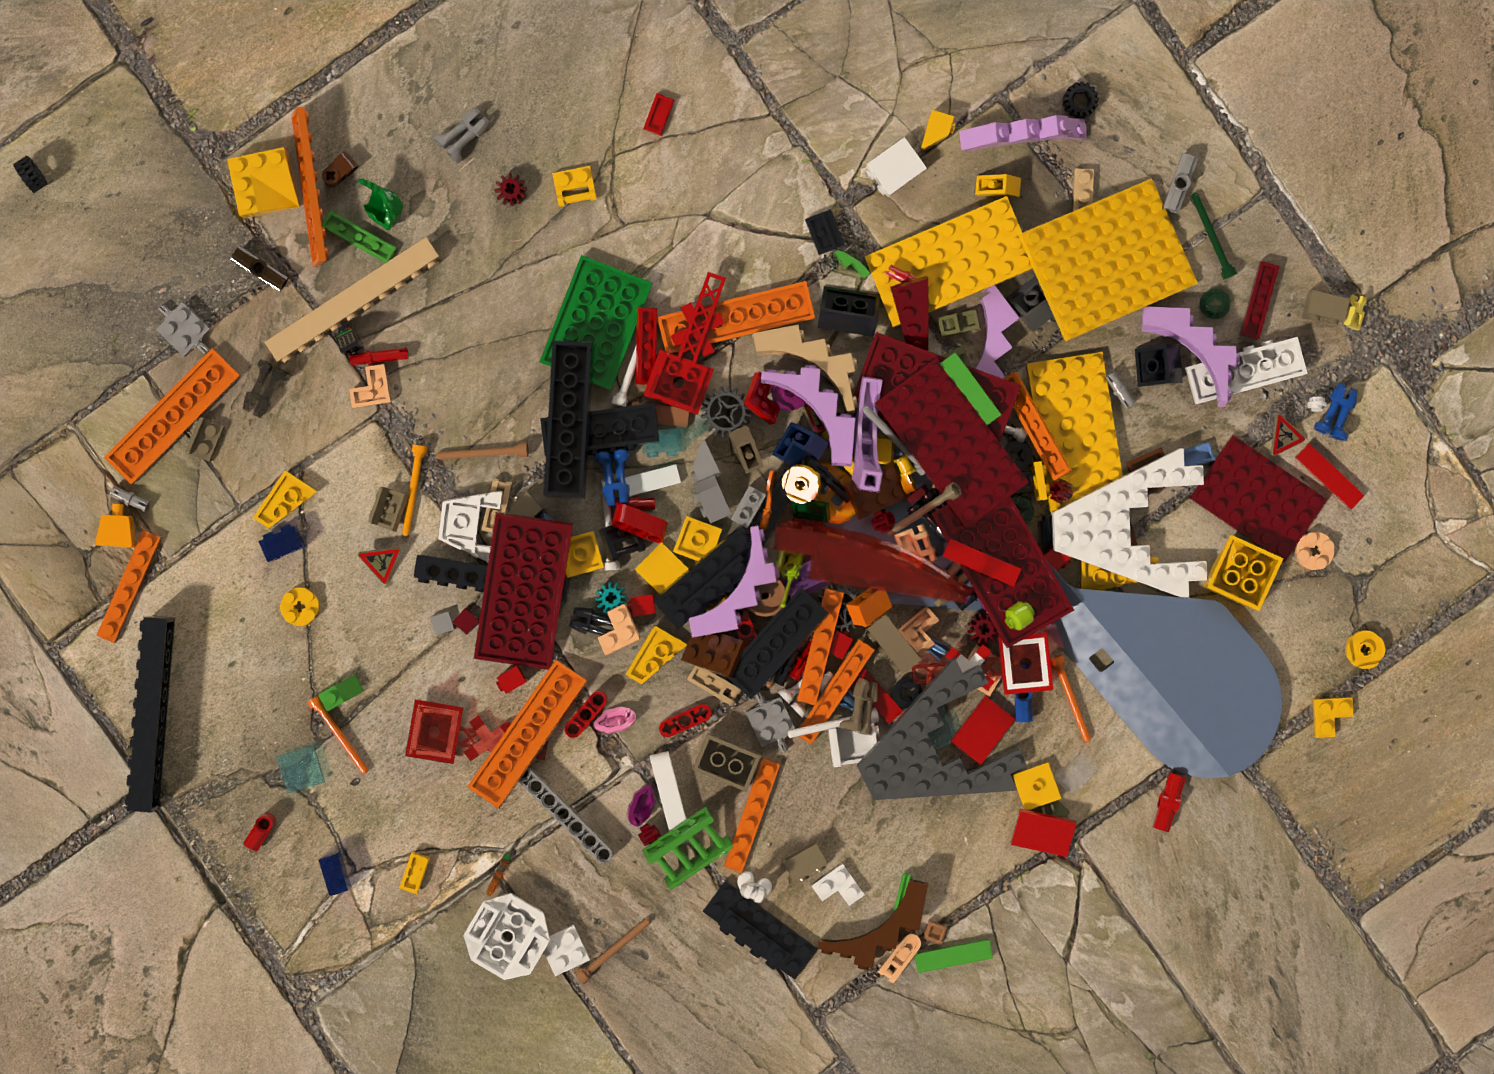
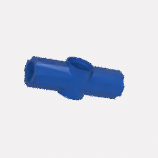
[1013,664,1033,722]

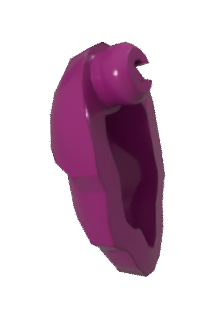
[627,785,655,827]

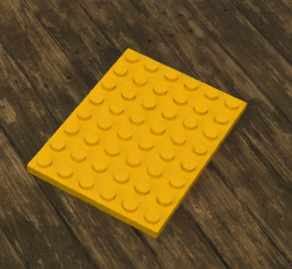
[1018,178,1198,342]

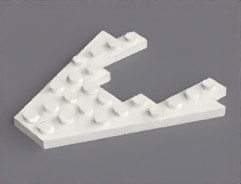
[1052,448,1207,598]

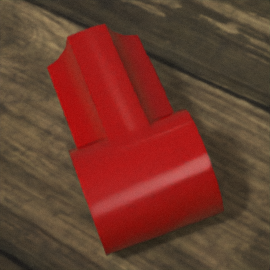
[243,813,276,852]

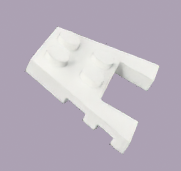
[438,491,503,563]

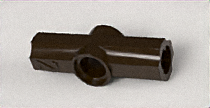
[231,246,289,292]

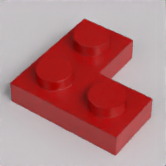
[744,371,780,425]

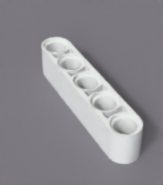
[650,751,690,845]

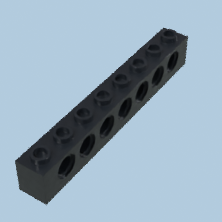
[413,554,570,605]

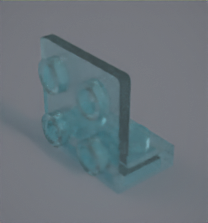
[642,429,682,458]

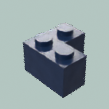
[772,422,829,467]

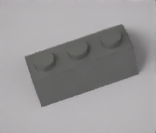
[1006,276,1054,332]

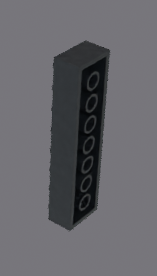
[544,341,594,499]

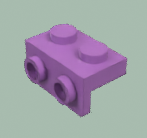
[780,559,827,598]

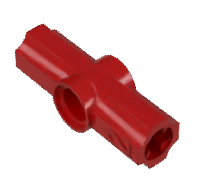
[1152,772,1186,832]

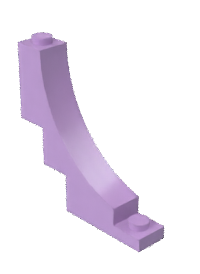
[975,285,1019,378]

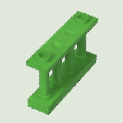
[642,807,734,890]

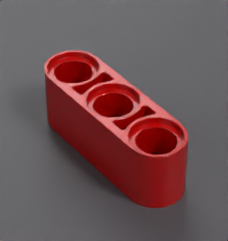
[612,504,668,543]
[736,607,757,649]
[565,690,608,738]

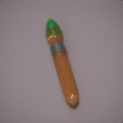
[487,853,510,896]

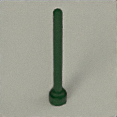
[1191,193,1238,280]

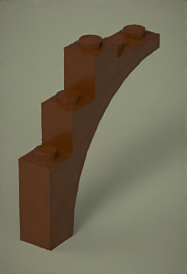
[817,879,928,970]

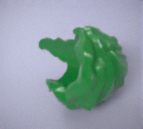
[357,178,403,230]

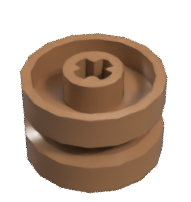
[748,579,785,617]

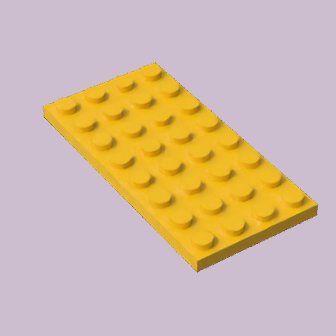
[864,196,1033,328]
[1026,352,1123,515]

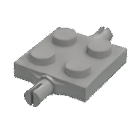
[156,302,211,357]
[746,690,796,753]

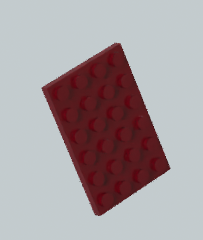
[1189,435,1328,563]

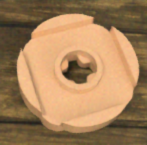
[1294,532,1335,570]

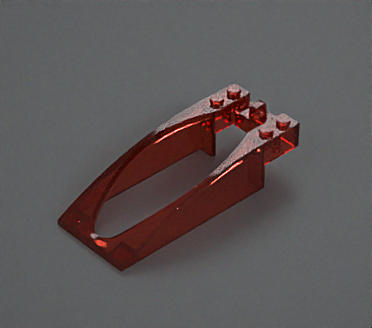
[773,517,973,604]

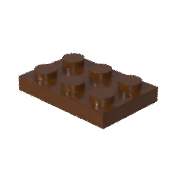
[843,462,908,520]
[681,633,746,679]

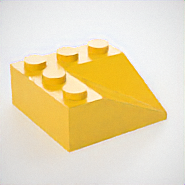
[227,147,300,219]
[1203,535,1283,611]

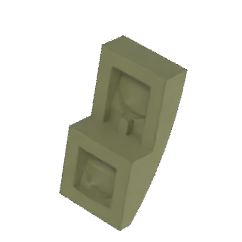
[938,309,981,336]

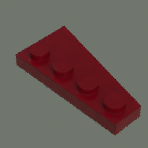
[890,276,928,350]

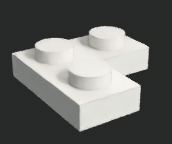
[811,863,864,906]

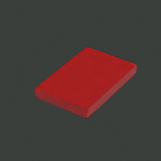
[950,696,1015,765]
[1011,809,1076,857]

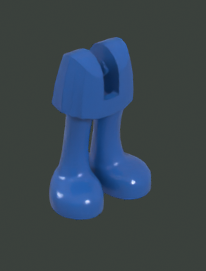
[1313,383,1358,441]
[594,450,630,506]

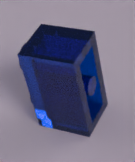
[258,524,306,562]
[318,851,351,896]

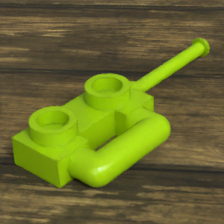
[775,545,805,608]

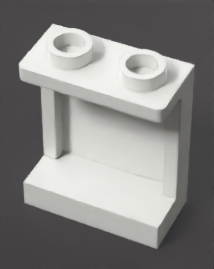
[866,137,927,197]
[828,723,880,767]

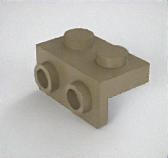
[368,486,409,532]

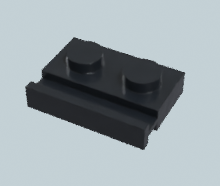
[805,209,845,255]

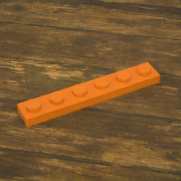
[1004,372,1072,481]
[96,530,162,643]
[797,588,844,705]
[799,639,875,745]
[724,758,780,873]

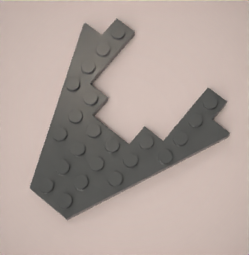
[857,657,1027,800]

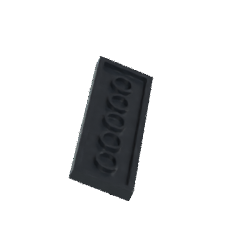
[729,587,830,699]

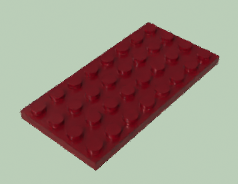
[853,332,1022,442]
[874,357,1029,528]
[931,496,1075,648]
[474,512,573,670]

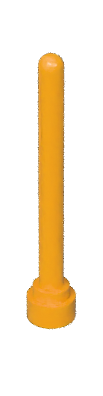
[402,444,428,536]

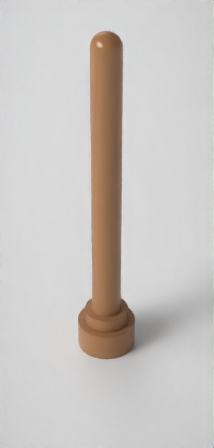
[436,442,529,460]
[574,918,651,984]

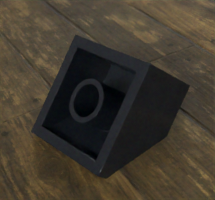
[1135,345,1183,387]

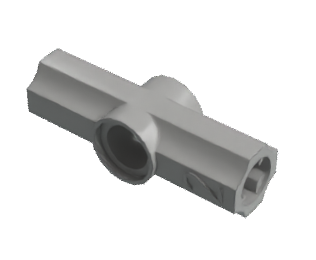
[1162,153,1198,214]

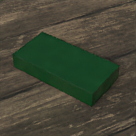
[791,500,831,522]

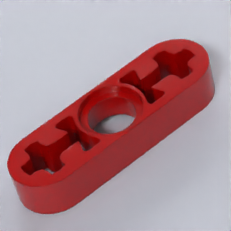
[659,704,711,737]

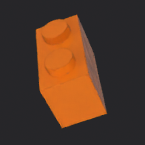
[846,586,892,627]

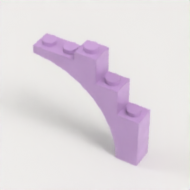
[959,115,1087,151]
[1141,307,1240,407]
[761,365,855,467]
[852,376,882,492]
[689,526,780,637]

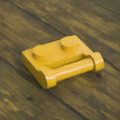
[552,166,597,207]

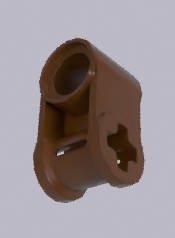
[322,151,359,188]

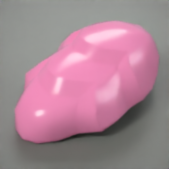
[593,707,636,734]

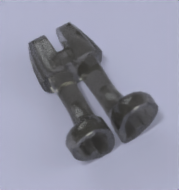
[243,359,292,418]

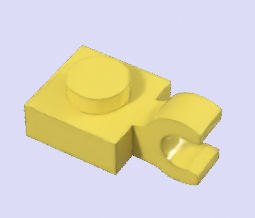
[1344,294,1367,331]

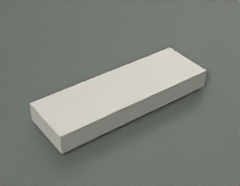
[625,464,681,497]

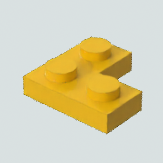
[1313,697,1354,738]

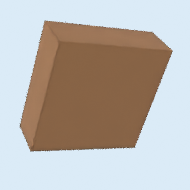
[922,920,947,945]

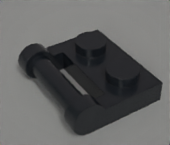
[599,525,646,562]

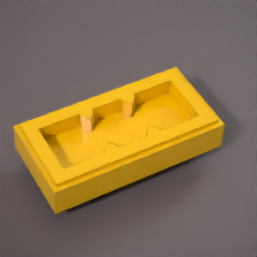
[399,851,430,894]

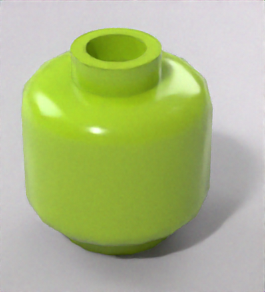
[1005,602,1035,631]

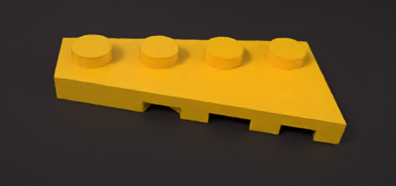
[1080,557,1159,591]

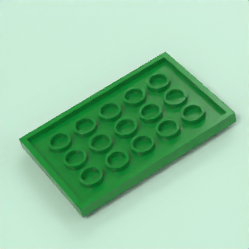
[539,255,653,390]

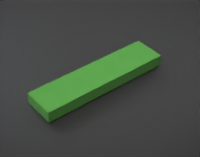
[321,210,398,263]
[940,352,1002,425]
[914,939,993,973]

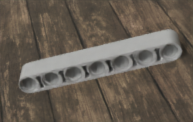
[519,766,613,864]

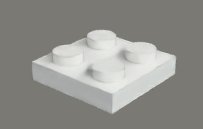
[544,925,590,976]

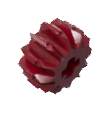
[494,173,528,207]
[967,612,999,645]

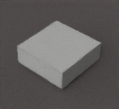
[430,611,455,635]

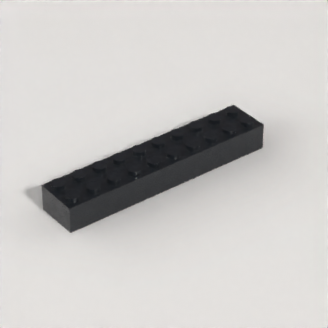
[125,616,175,813]

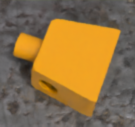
[95,504,136,547]

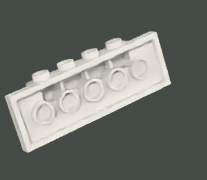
[1185,337,1308,405]

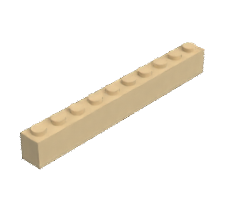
[264,237,441,363]

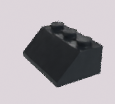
[817,286,880,337]

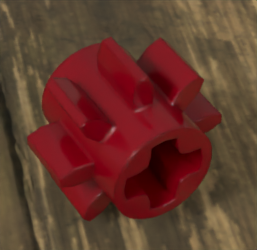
[1049,479,1074,504]
[871,509,895,534]
[638,823,662,846]

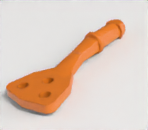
[760,470,777,530]

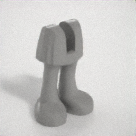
[433,108,490,164]

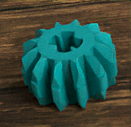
[595,581,628,613]

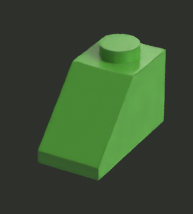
[318,675,364,711]

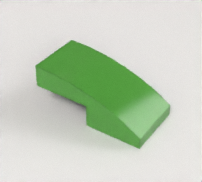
[834,250,870,280]

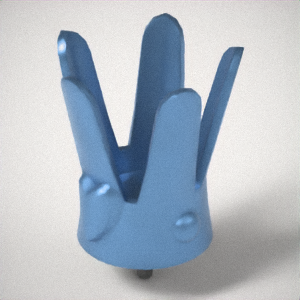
[927,636,950,662]
[838,689,864,712]

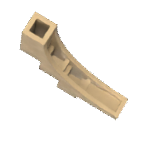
[753,325,858,415]

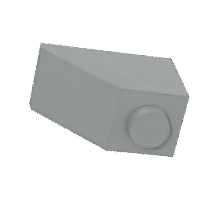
[691,440,721,483]

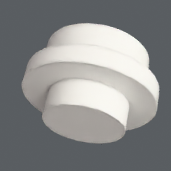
[1307,397,1327,412]

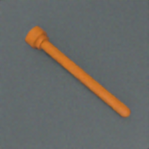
[1050,654,1091,742]
[307,695,368,774]

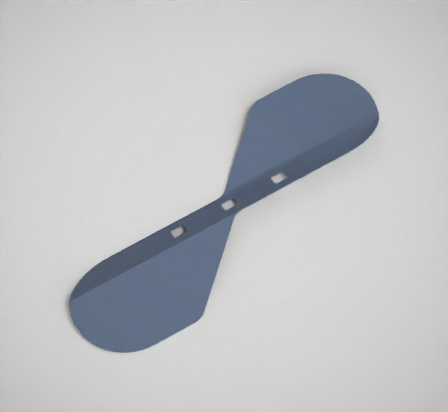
[823,426,1282,778]

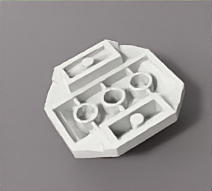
[463,893,550,980]

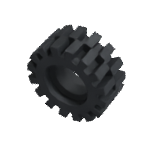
[1062,82,1099,119]
[13,155,48,193]

